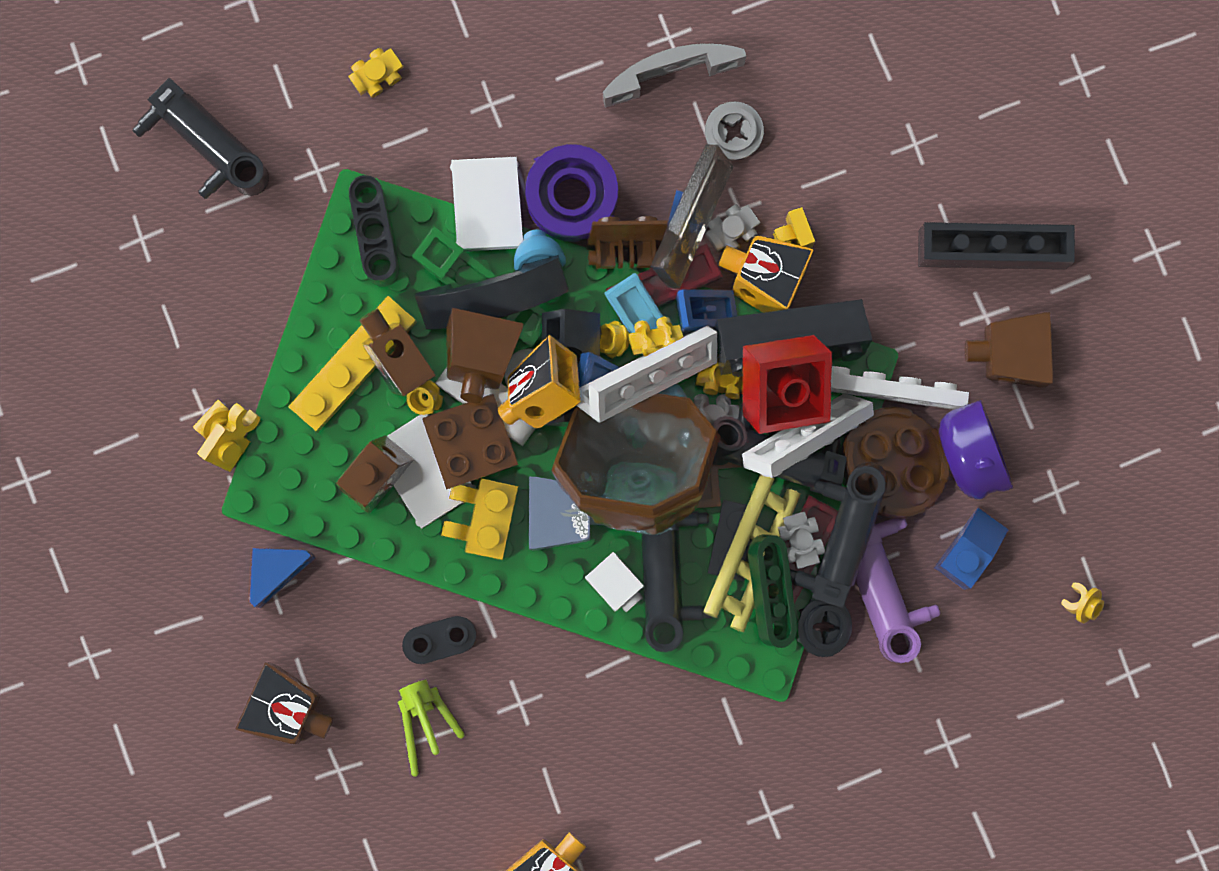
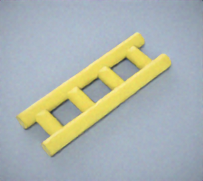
[703,474,801,632]

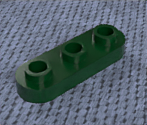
[748,534,797,648]

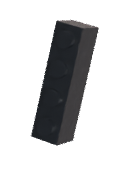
[918,222,1075,270]
[713,299,872,377]

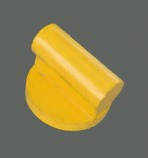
[193,400,230,439]

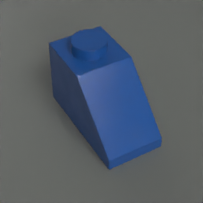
[934,508,1008,590]

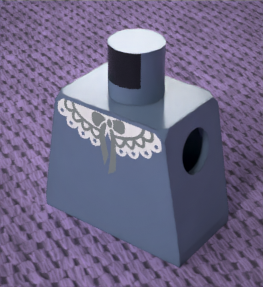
[529,477,604,550]

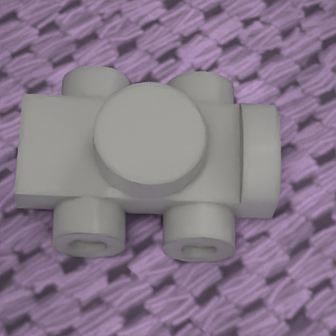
[705,204,760,252]
[694,394,739,424]
[778,512,825,569]

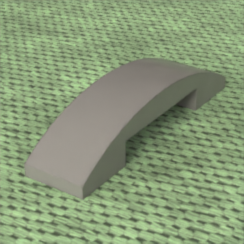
[603,44,746,108]

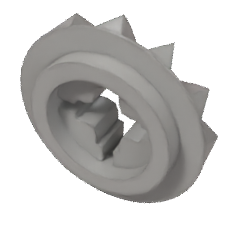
[705,102,764,161]

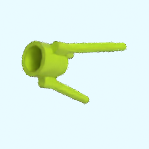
[398,679,465,777]

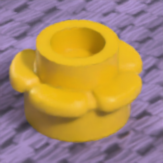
[600,321,630,358]
[407,380,443,415]

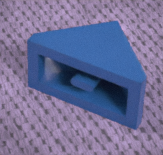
[676,289,737,336]
[250,548,316,608]

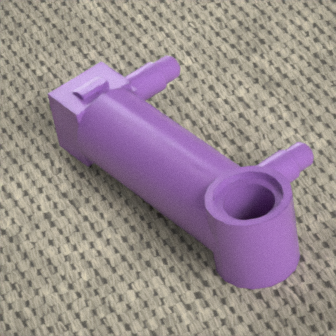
[856,518,940,663]

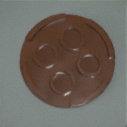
[841,407,950,519]

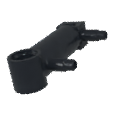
[132,78,269,199]
[703,403,847,494]
[790,462,888,608]
[642,511,713,653]

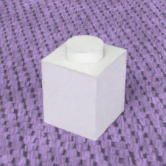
[585,552,644,612]

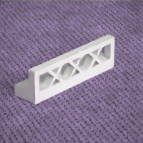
[576,326,717,423]

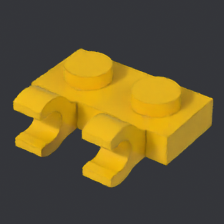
[441,478,518,560]

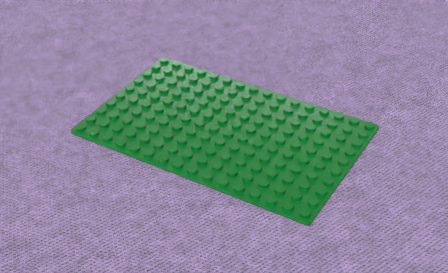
[222,169,898,702]

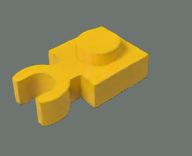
[197,403,260,472]

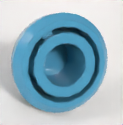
[514,230,566,271]

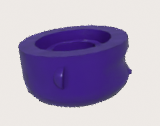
[525,144,618,242]
[939,400,1013,499]

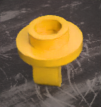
[1061,583,1104,624]

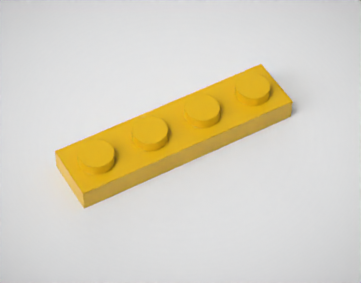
[288,296,417,433]

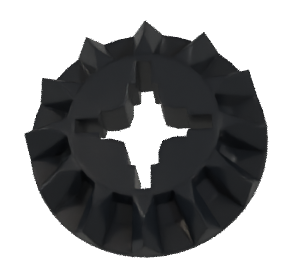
[797,599,852,657]

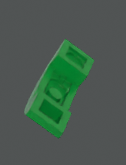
[411,226,546,347]

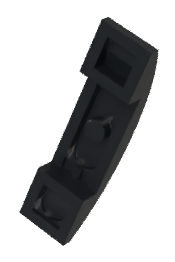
[415,255,569,329]

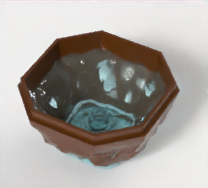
[551,393,721,535]

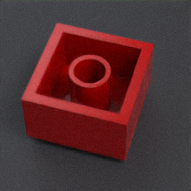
[743,335,832,434]

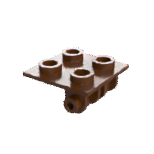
[586,216,668,269]
[422,394,518,489]

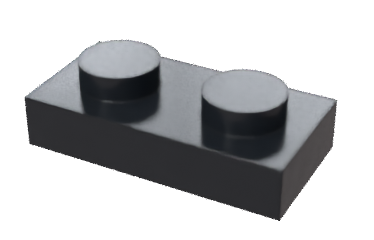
[707,500,758,582]

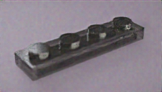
[651,144,734,289]

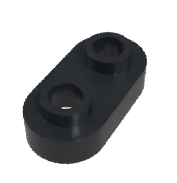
[402,616,477,664]

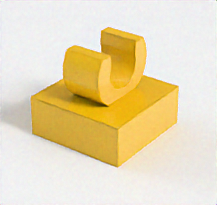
[773,207,815,249]

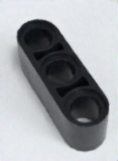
[349,175,399,287]

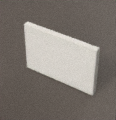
[450,157,524,251]
[384,414,476,529]

